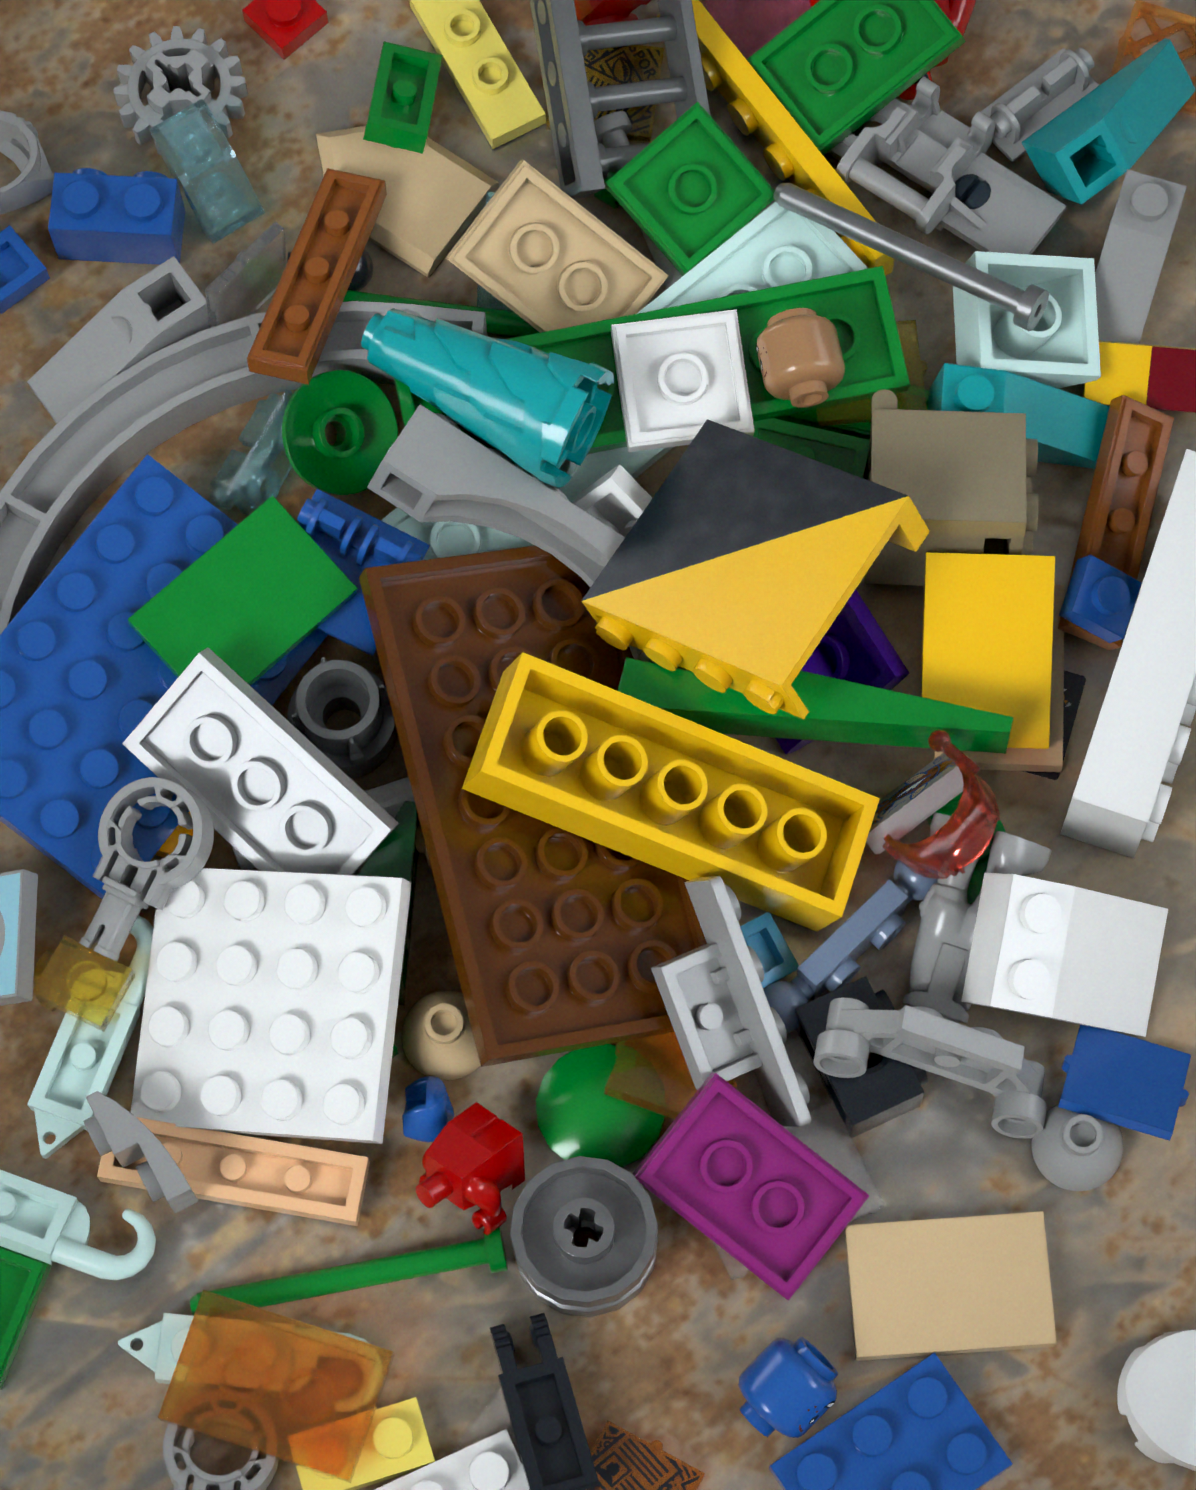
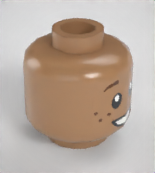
[756,308,845,408]

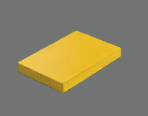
[921,552,1055,749]

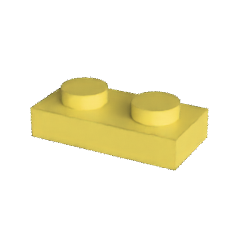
[288,1397,435,1490]

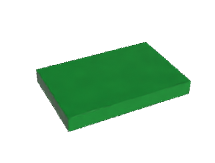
[747,0,966,156]
[128,495,358,686]

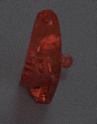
[882,729,1000,879]

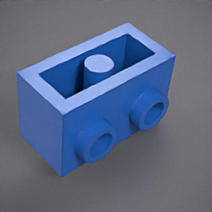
[48,168,185,265]

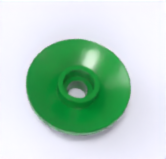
[282,370,398,495]

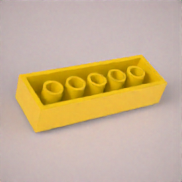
[462,652,880,932]

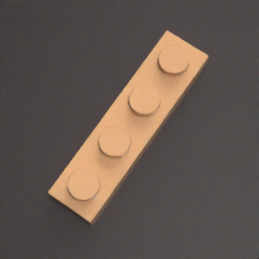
[97,1117,370,1226]

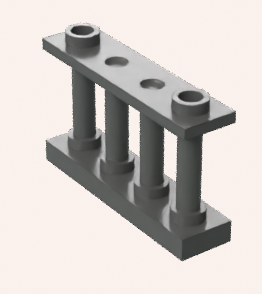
[529,0,710,199]

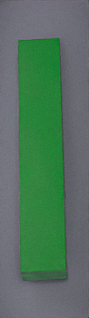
[618,657,1013,754]

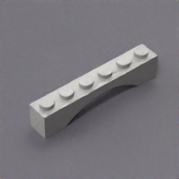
[367,405,692,672]

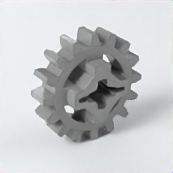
[114,26,248,158]

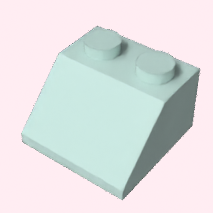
[953,251,1101,389]

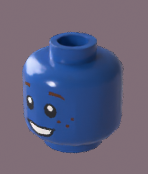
[738,1336,838,1438]

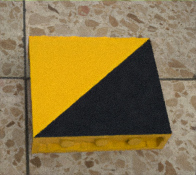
[581,419,930,719]

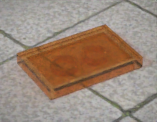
[158,1290,394,1483]

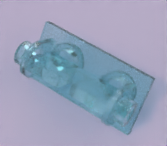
[209,390,293,517]

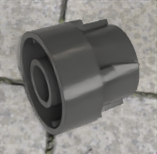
[287,657,398,779]

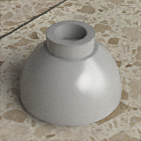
[1032,1104,1124,1191]

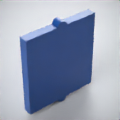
[1058,1025,1191,1141]

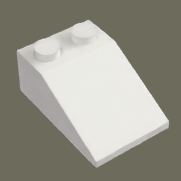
[961,873,1168,1037]

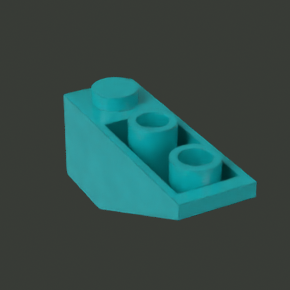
[1021,38,1196,204]

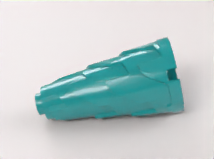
[361,308,614,488]

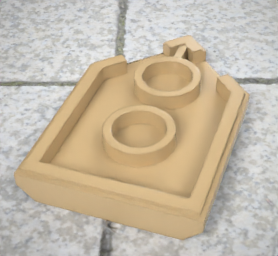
[316,126,499,278]

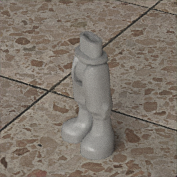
[902,813,1052,1024]

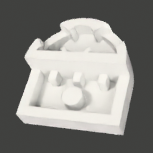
[1117,1330,1196,1471]

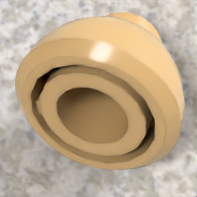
[401,990,481,1080]

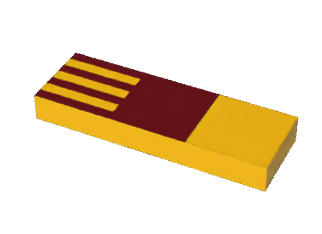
[1083,340,1196,413]

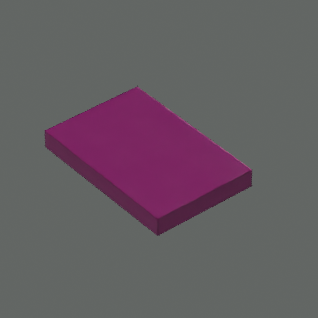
[632,1071,869,1301]

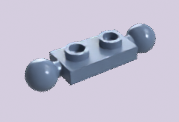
[763,849,941,1033]

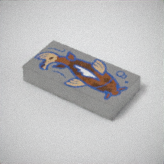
[866,750,979,855]

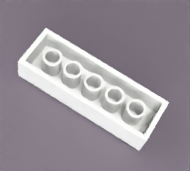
[1060,449,1196,858]

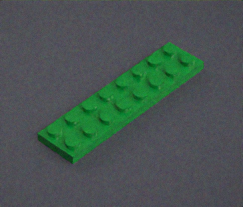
[394,266,910,468]

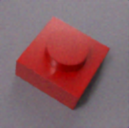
[242,0,329,60]

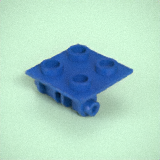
[297,489,430,656]

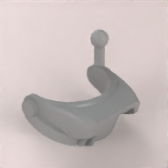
[0,111,54,215]

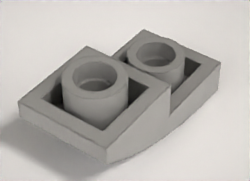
[83,1091,199,1213]

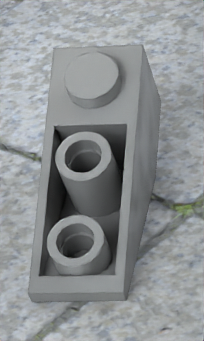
[27,256,215,424]

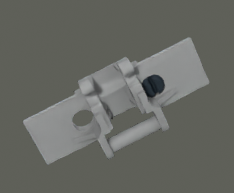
[828,77,1067,255]

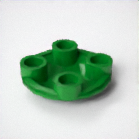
[536,1044,666,1168]

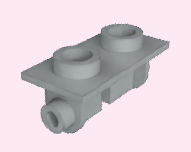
[981,47,1099,163]

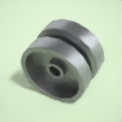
[510,1156,658,1318]

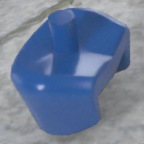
[402,1076,454,1142]

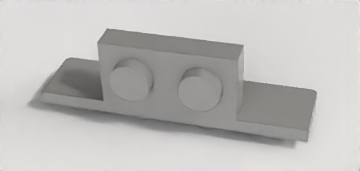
[651,876,811,1127]

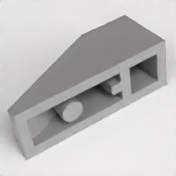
[1095,169,1187,344]

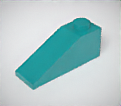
[928,363,1110,469]

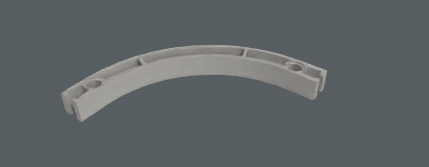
[0,301,488,634]

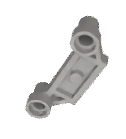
[813,998,1047,1139]

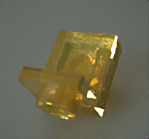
[33,935,136,1032]

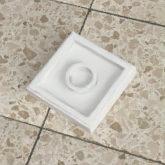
[611,309,754,452]

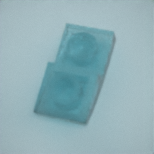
[149,99,265,244]

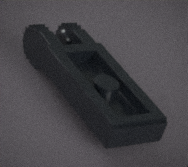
[490,1313,600,1490]

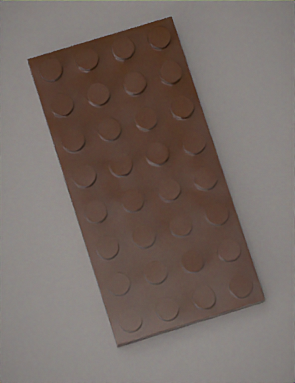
[359,545,707,1067]

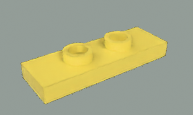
[409,0,546,149]

